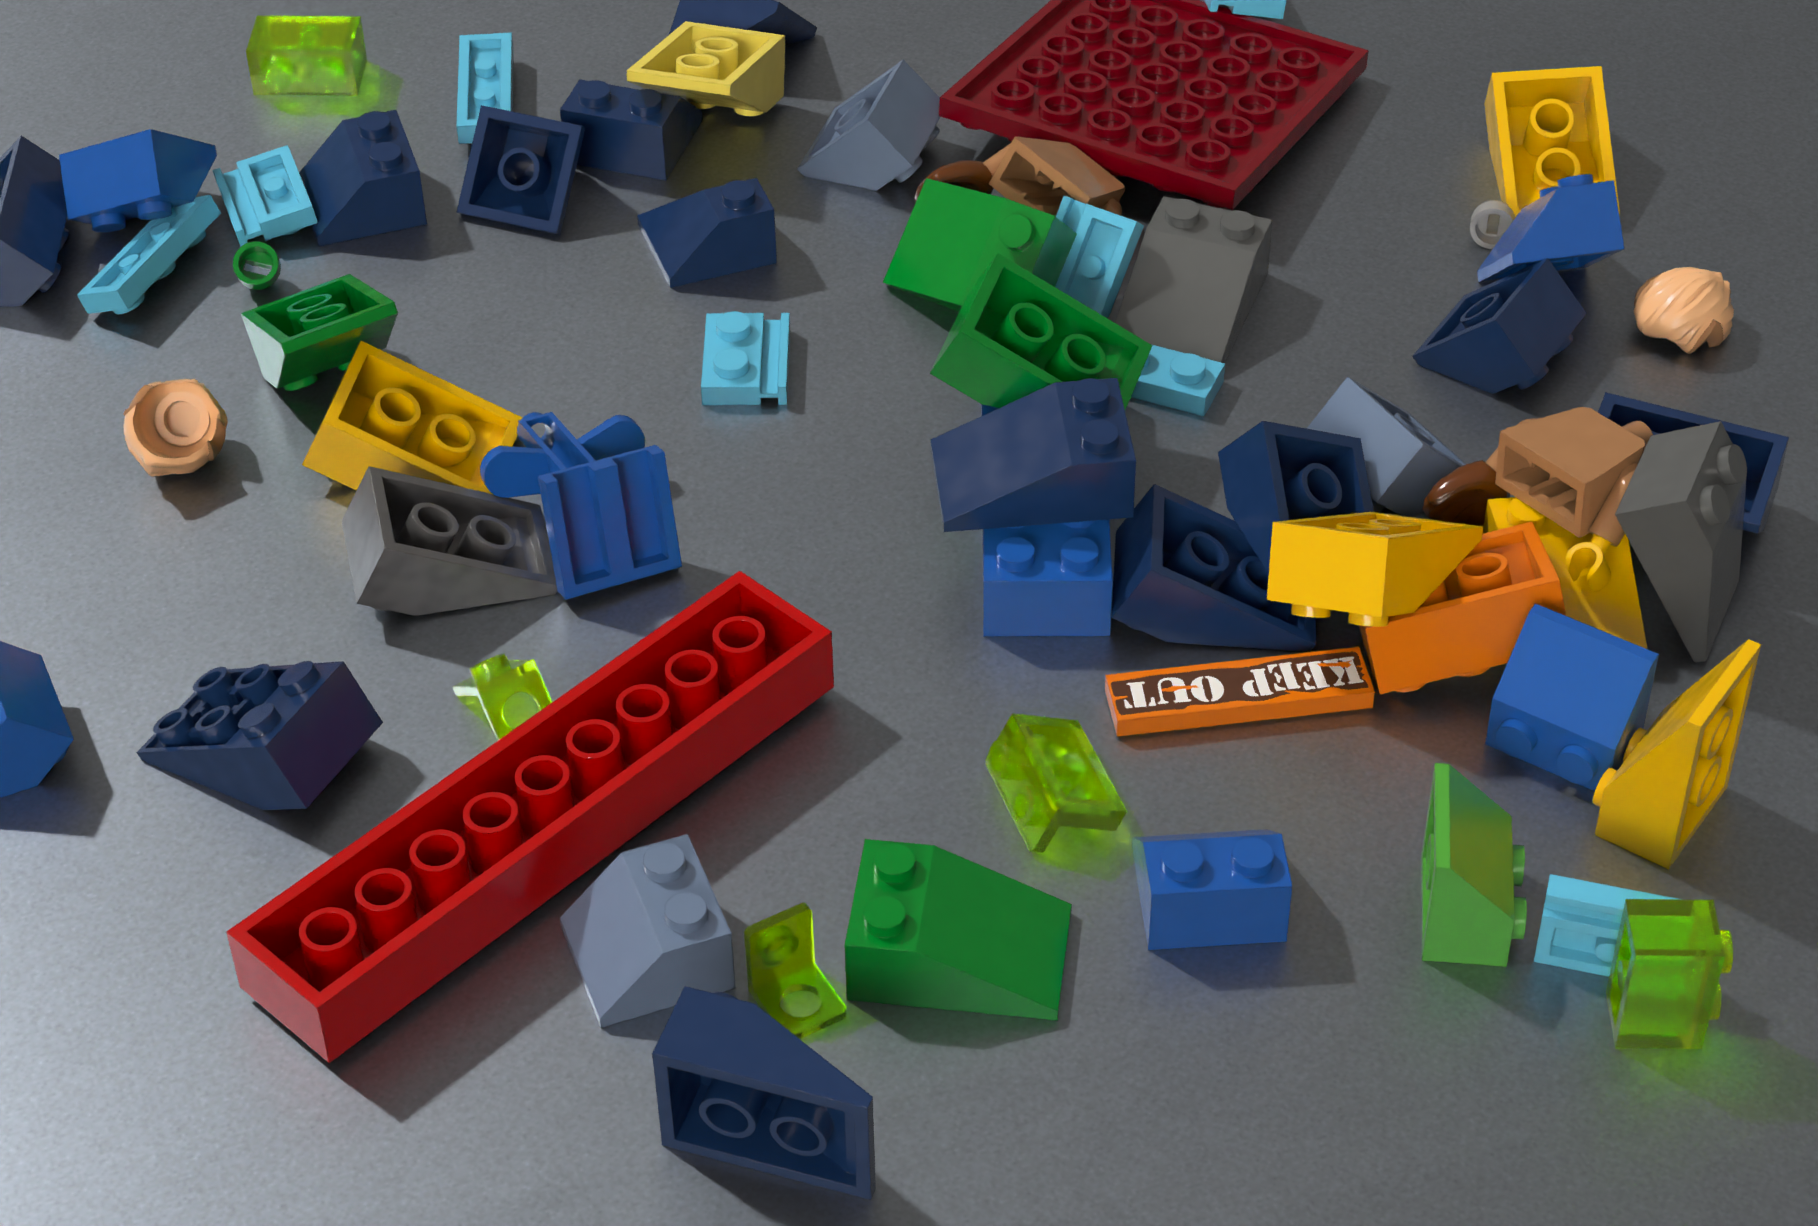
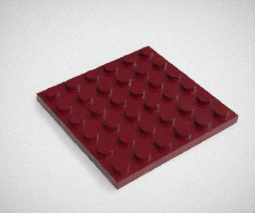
[939,0,1369,210]

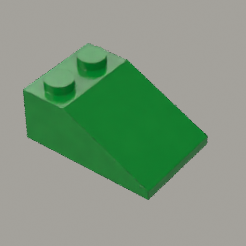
[883,178,1077,312]
[930,253,1153,410]
[241,274,398,391]
[844,839,1072,1021]

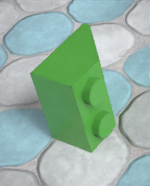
[1421,763,1527,967]

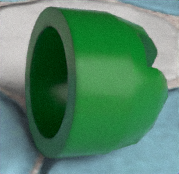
[233,241,281,290]

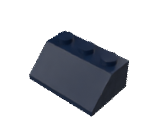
[0,135,69,307]
[1598,392,1789,534]

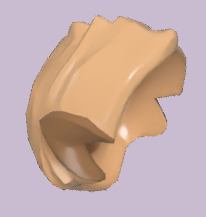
[1634,267,1734,354]
[123,379,228,477]

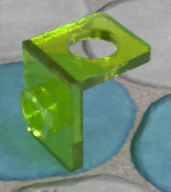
[452,653,552,741]
[744,902,847,1039]

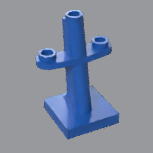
[480,412,682,600]

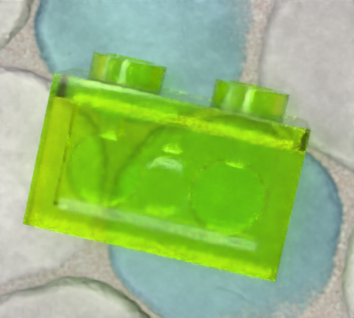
[985,713,1127,853]

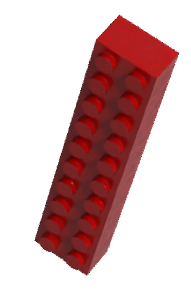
[226,571,834,1063]

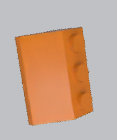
[1359,522,1567,695]

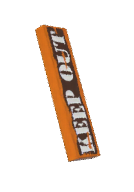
[1105,647,1375,737]

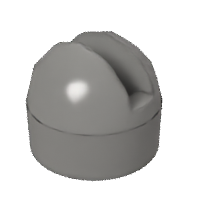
[1470,200,1516,249]

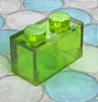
[246,15,367,96]
[1606,899,1733,1049]

